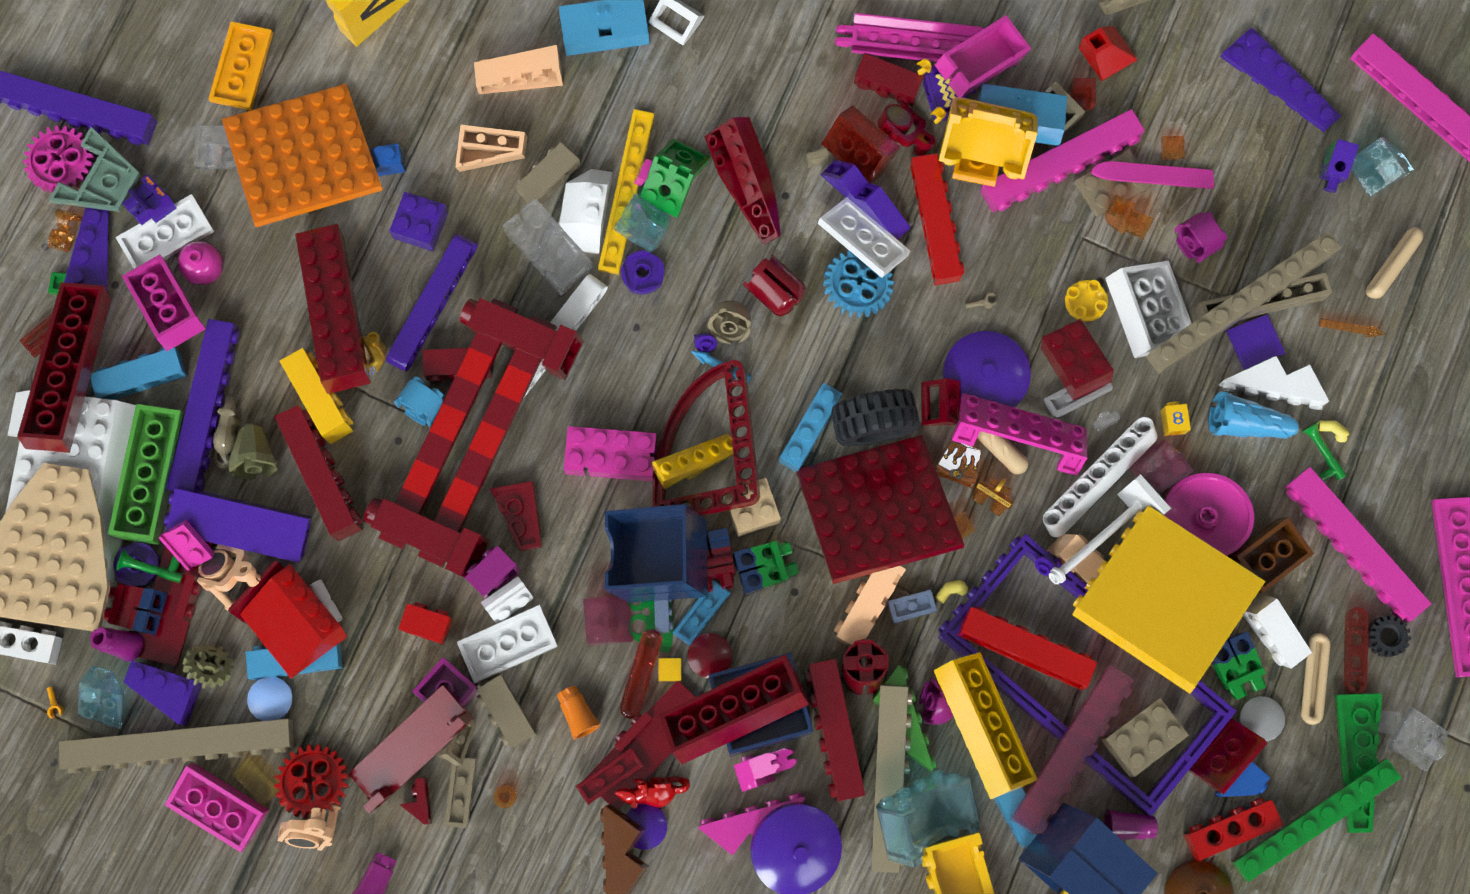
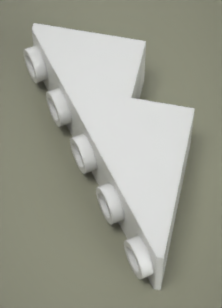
[1219,356,1329,410]

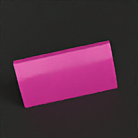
[165,763,269,852]

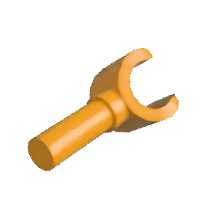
[47,687,64,719]

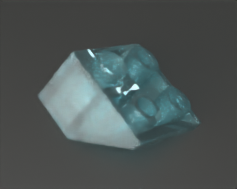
[1351,137,1414,197]
[614,193,671,252]
[78,666,124,729]

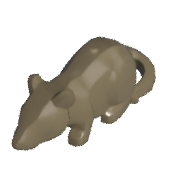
[213,397,240,470]

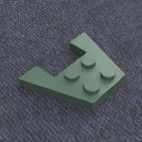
[49,127,141,212]

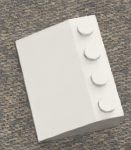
[1105,261,1192,358]

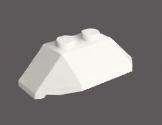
[559,169,613,254]

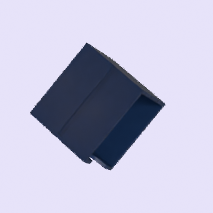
[605,504,708,603]
[708,652,813,757]
[1018,802,1158,894]

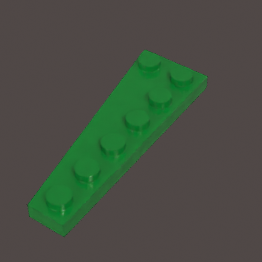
[1334,694,1382,833]

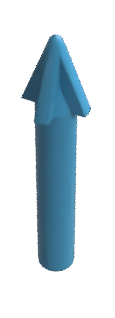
[691,350,752,383]

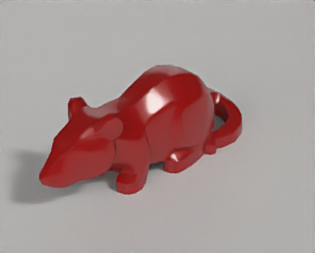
[615,776,690,809]

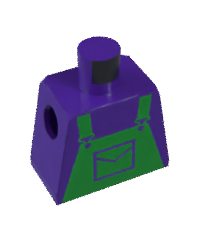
[1319,139,1359,193]

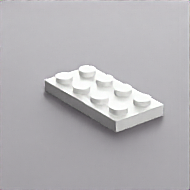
[116,194,214,269]
[818,197,911,278]
[457,605,558,684]

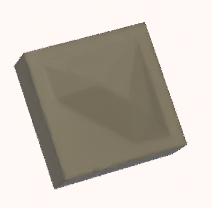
[805,148,829,168]

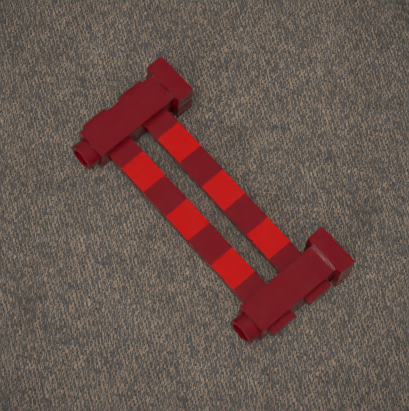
[363,298,584,578]

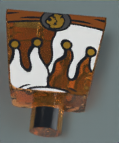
[935,441,981,489]

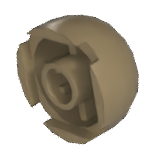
[707,301,752,344]

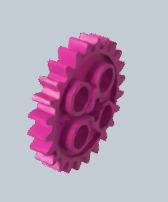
[23,125,96,193]

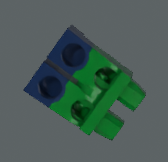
[733,541,799,596]
[1212,631,1266,700]

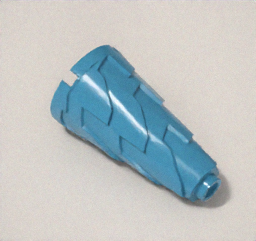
[1208,392,1299,439]

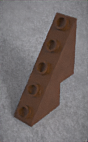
[600,804,649,894]

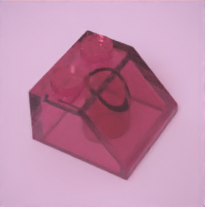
[1130,439,1194,494]
[583,597,633,646]

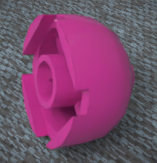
[178,241,223,285]

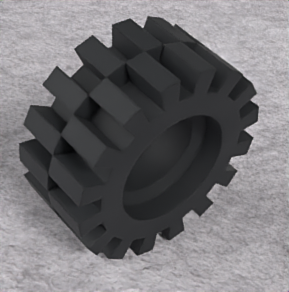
[1365,615,1411,657]

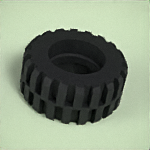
[831,389,920,446]

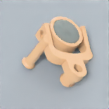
[197,544,261,610]
[277,805,341,851]

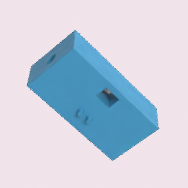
[559,0,649,56]
[978,83,1067,146]

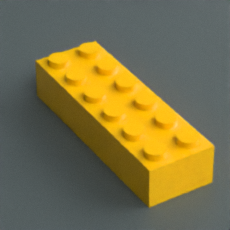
[934,652,1038,799]

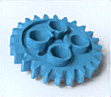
[823,250,894,318]

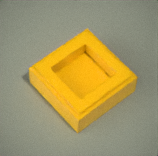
[659,658,681,681]

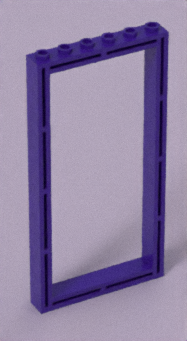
[938,534,1236,816]

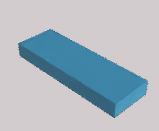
[672,580,731,646]

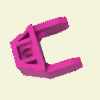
[733,748,798,792]

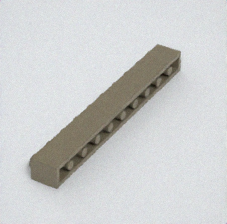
[1146,231,1342,375]
[59,719,295,774]

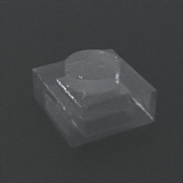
[1093,411,1121,432]

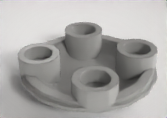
[1239,696,1285,741]

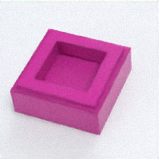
[634,159,653,186]

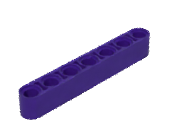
[386,233,478,372]

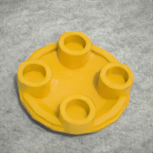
[1065,280,1108,322]

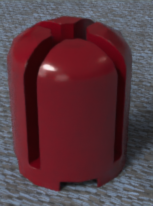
[743,254,806,316]
[841,639,889,695]

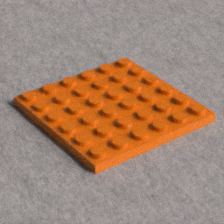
[222,84,382,228]

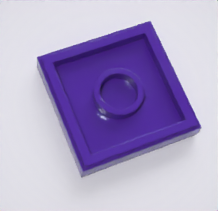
[1226,314,1285,370]

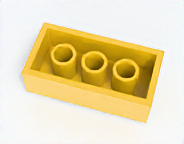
[280,348,354,444]

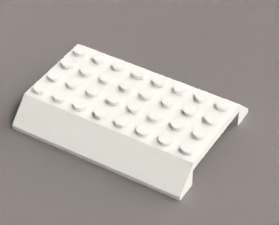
[6,390,136,581]

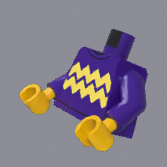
[917,59,976,124]

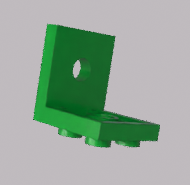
[639,138,711,218]

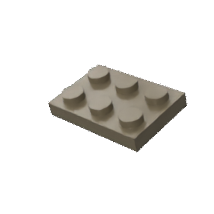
[1074,150,1152,218]

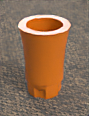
[557,686,601,740]

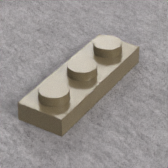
[444,758,477,828]

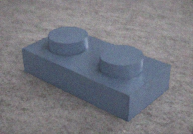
[887,590,937,624]

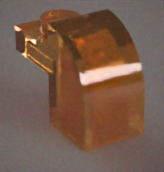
[1105,195,1154,240]

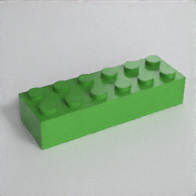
[108,404,184,545]

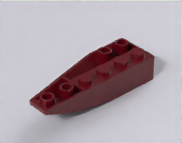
[704,117,781,245]

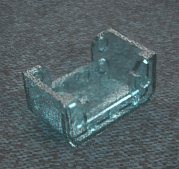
[876,770,980,867]

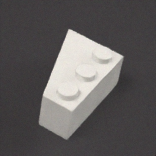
[1242,593,1312,669]

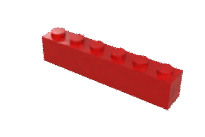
[910,154,964,286]
[957,606,1097,690]

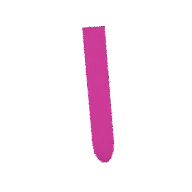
[1091,161,1214,189]

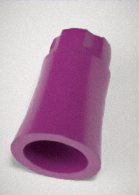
[90,627,143,662]
[1104,809,1158,840]
[352,852,397,894]

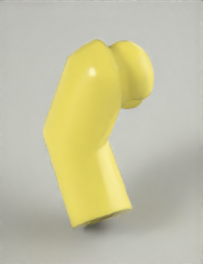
[1318,420,1349,442]
[935,580,968,604]

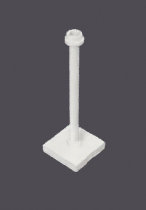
[1049,475,1171,584]

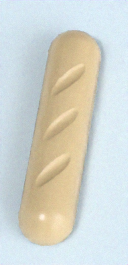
[1366,227,1423,299]
[959,413,1029,475]
[1301,633,1330,725]

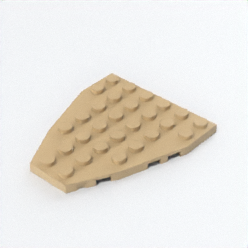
[0,463,110,632]

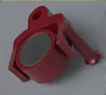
[876,102,935,161]

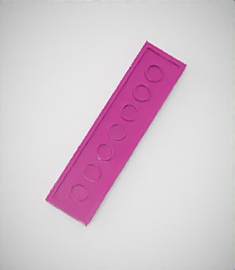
[1431,497,1470,677]

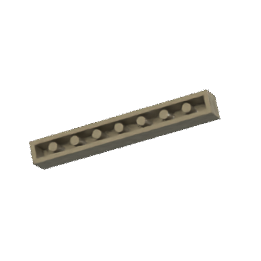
[871,684,913,873]

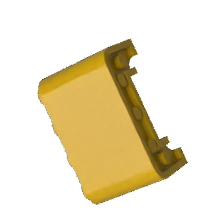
[919,832,994,894]

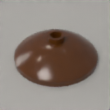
[1164,861,1234,894]

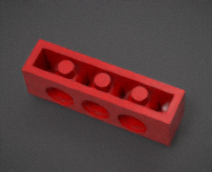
[1183,797,1284,861]

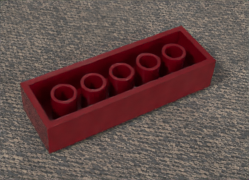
[274,405,363,542]
[659,654,809,765]
[804,659,866,802]

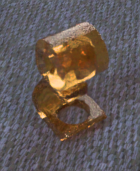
[48,209,82,252]

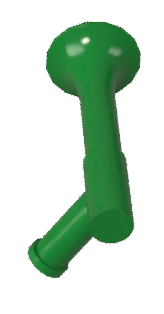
[1299,421,1347,481]
[117,548,183,583]

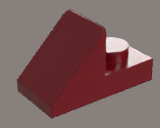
[399,778,432,825]

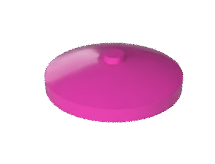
[1164,473,1254,557]

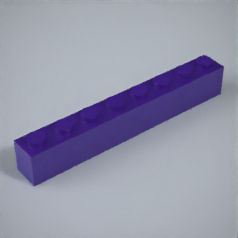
[0,71,158,145]
[167,319,240,491]

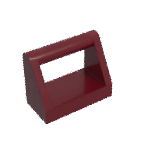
[921,378,960,426]

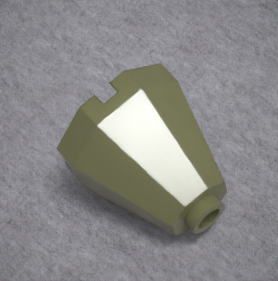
[228,423,278,480]

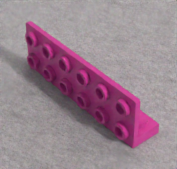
[952,393,1087,476]

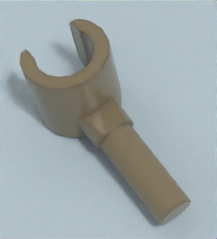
[965,293,997,309]

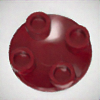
[687,633,732,678]

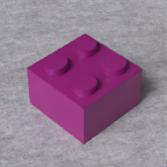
[465,546,521,599]
[412,657,478,707]

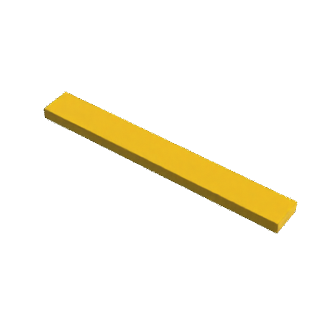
[598,109,655,275]

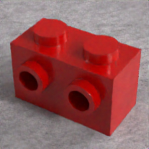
[398,602,453,645]

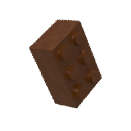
[1228,517,1314,593]

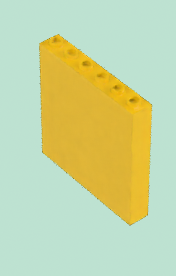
[1072,506,1265,694]

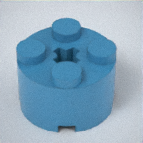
[394,376,444,427]

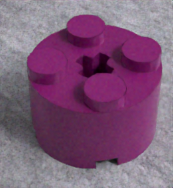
[1175,211,1227,263]

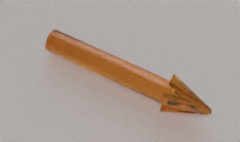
[1319,318,1385,338]

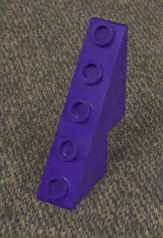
[820,160,911,240]

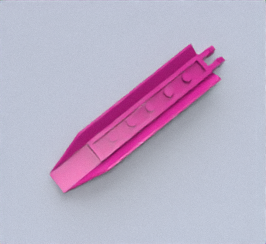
[835,13,1018,66]

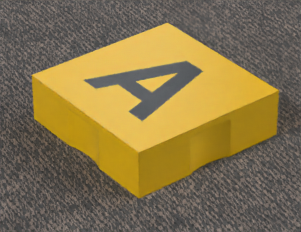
[325,0,410,47]

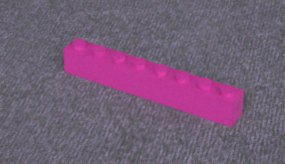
[1350,33,1470,162]
[980,109,1145,213]
[1284,467,1431,623]

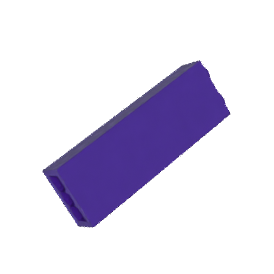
[164,486,313,562]

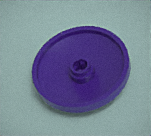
[943,331,1031,407]
[750,803,842,894]

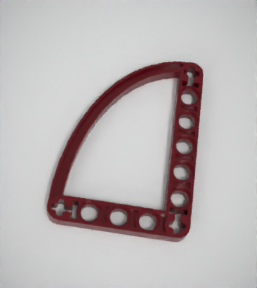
[652,360,760,516]

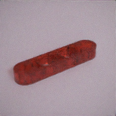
[1344,607,1369,694]

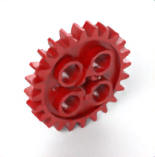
[274,744,350,820]

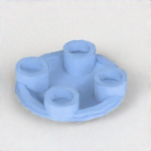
[247,677,292,721]

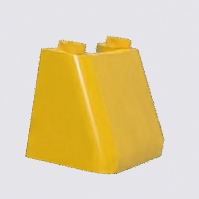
[939,97,1038,179]

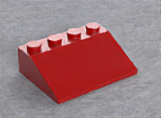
[240,564,347,679]

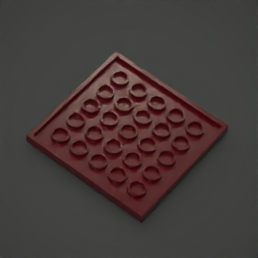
[796,435,964,584]

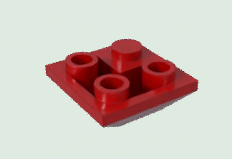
[1079,26,1137,81]

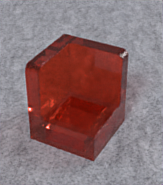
[1071,78,1096,110]

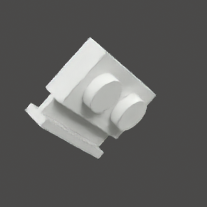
[481,577,534,624]

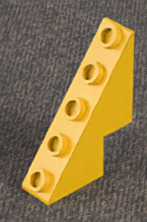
[652,433,733,489]

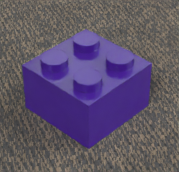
[389,192,448,252]

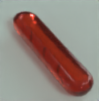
[620,629,663,719]

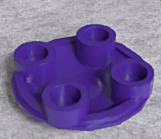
[626,804,668,850]

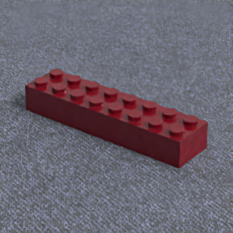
[295,224,371,394]
[17,282,111,453]

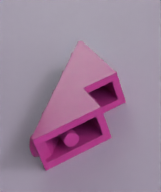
[698,793,805,855]

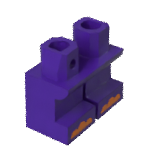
[122,174,177,225]

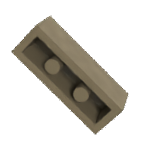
[515,142,581,210]
[477,675,537,749]

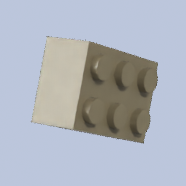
[1101,698,1189,777]

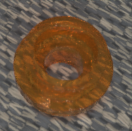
[493,785,517,808]

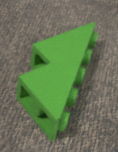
[872,665,936,772]

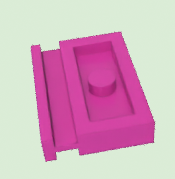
[159,520,215,571]

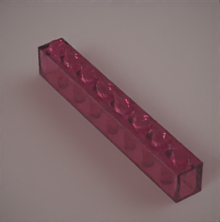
[1010,665,1134,835]

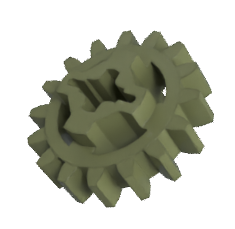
[182,642,234,689]

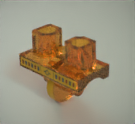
[972,477,1013,516]

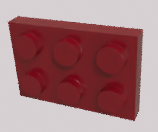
[1189,718,1267,795]

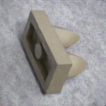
[436,721,476,766]

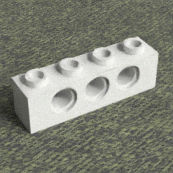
[0,622,63,665]

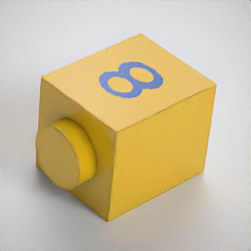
[1160,401,1191,436]

